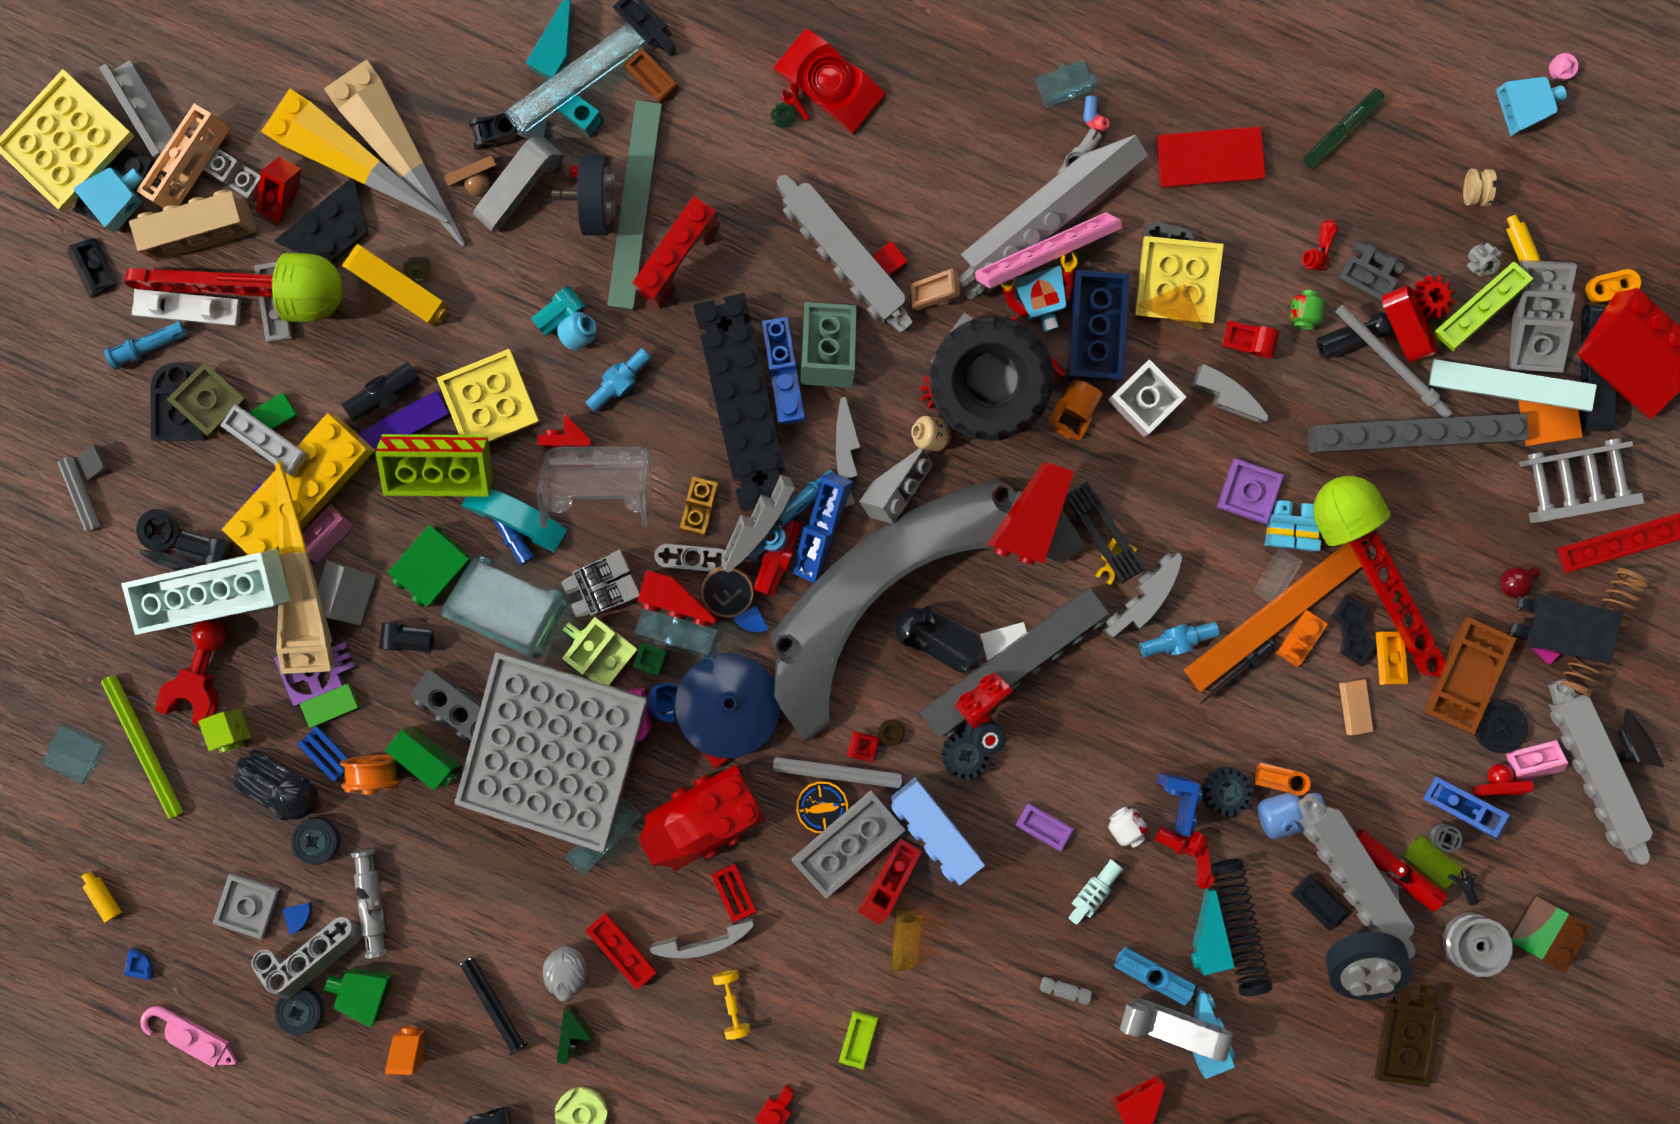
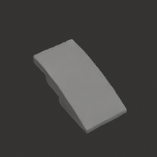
[1509,260,1577,372]

